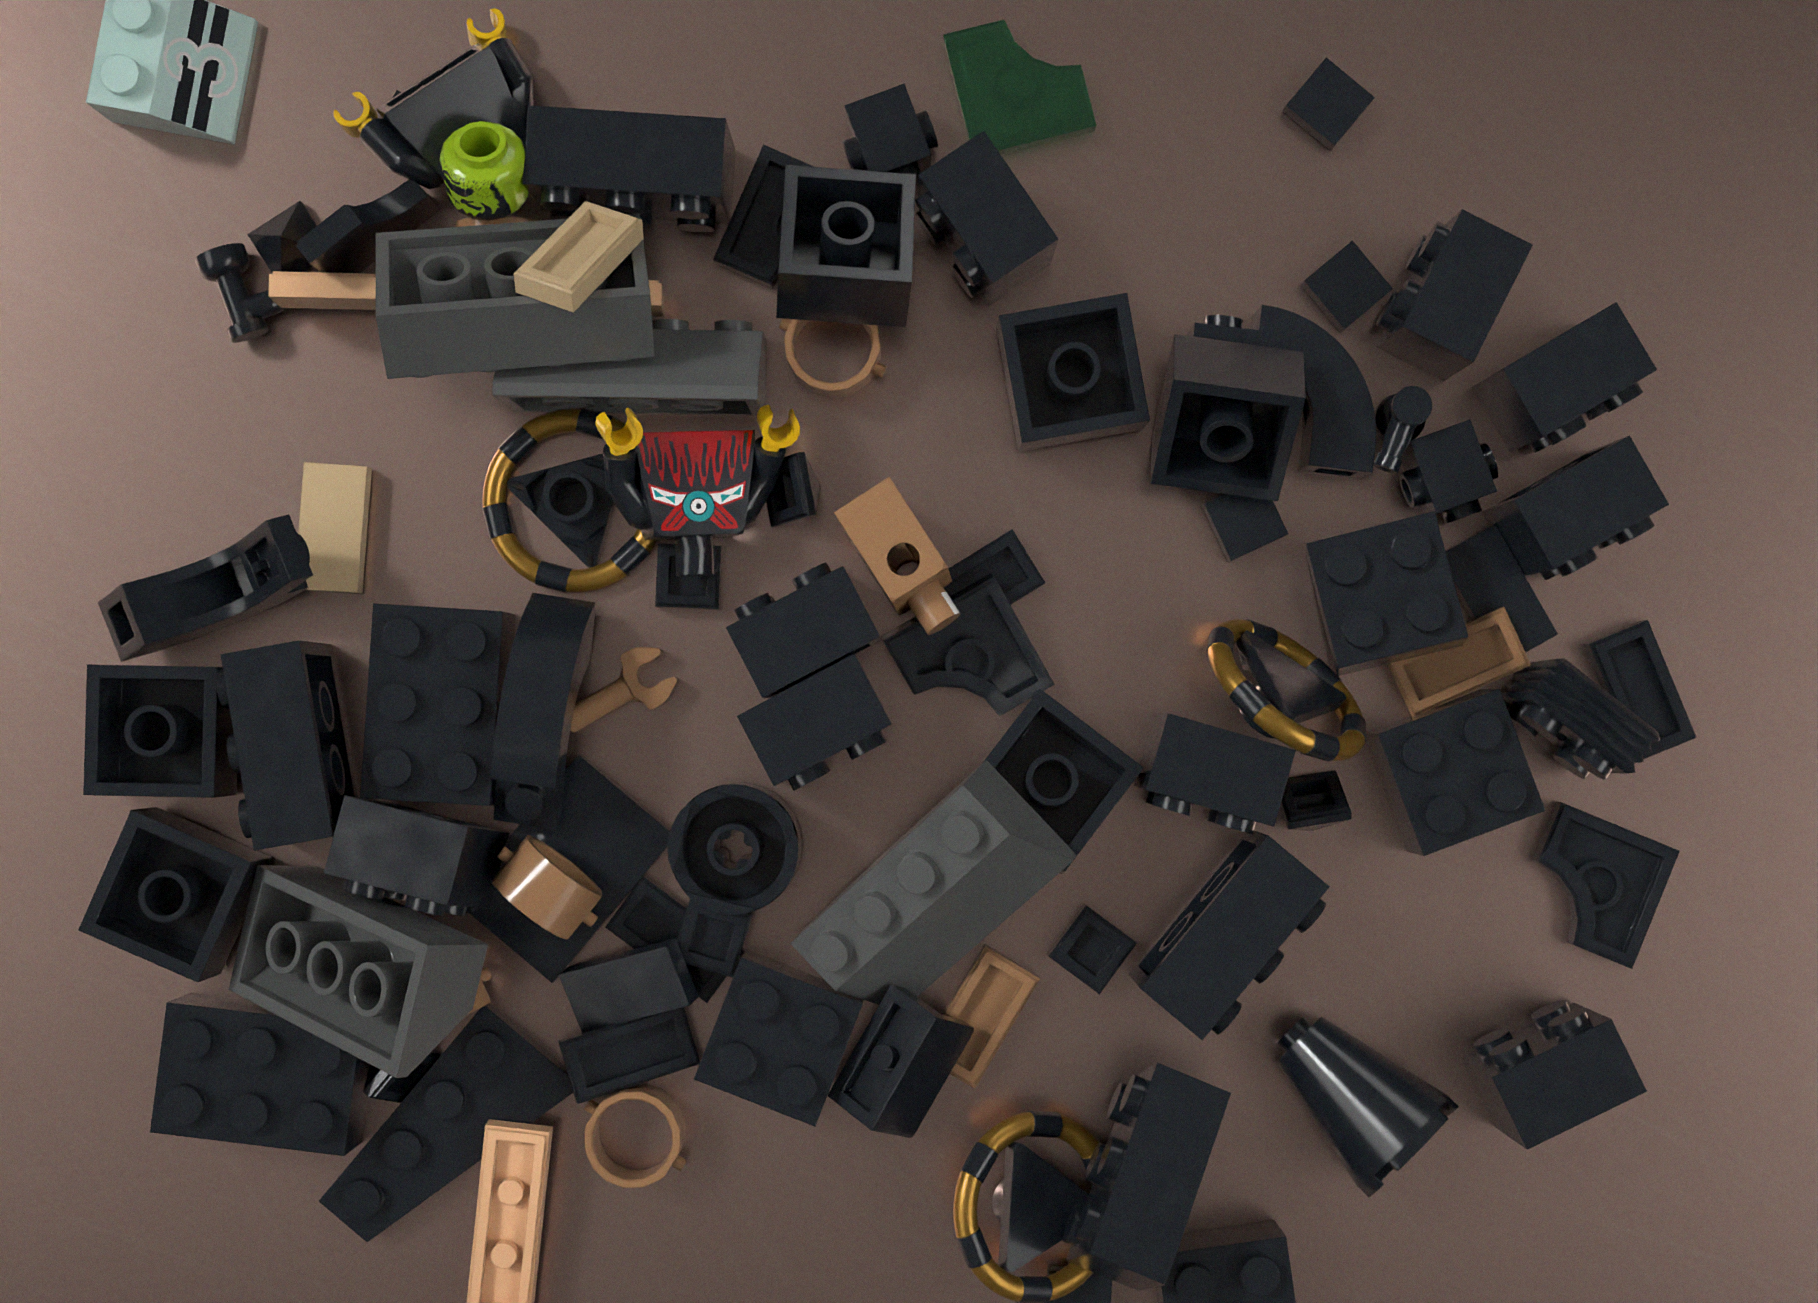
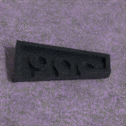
[319,1003,573,1242]

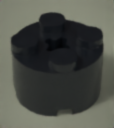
[667,782,802,916]

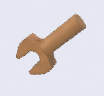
[570,647,679,733]

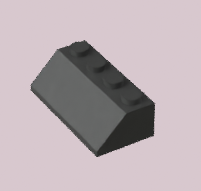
[376,213,655,379]
[492,319,767,416]
[790,760,1077,1005]
[228,865,488,1078]

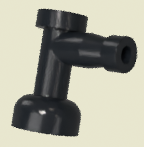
[195,243,288,343]
[1373,386,1432,474]

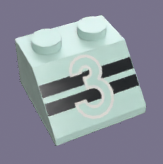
[86,0,258,144]

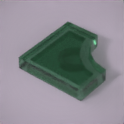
[943,19,1097,155]

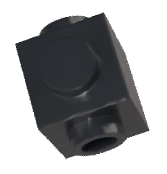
[842,83,938,185]
[1399,419,1498,524]

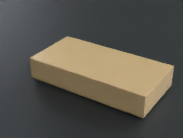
[513,201,644,313]
[298,462,372,594]

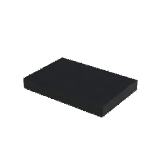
[467,754,671,983]

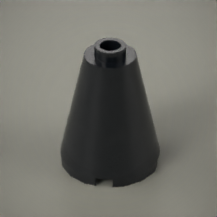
[1276,1016,1459,1197]

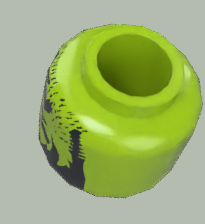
[440,121,529,221]

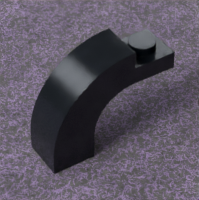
[1187,305,1376,479]
[98,514,313,662]
[490,593,595,830]

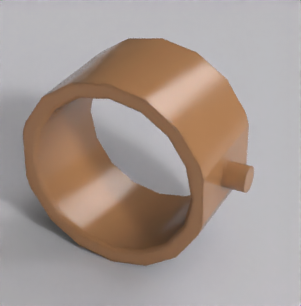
[779,319,887,398]
[492,835,602,940]
[584,1083,687,1188]

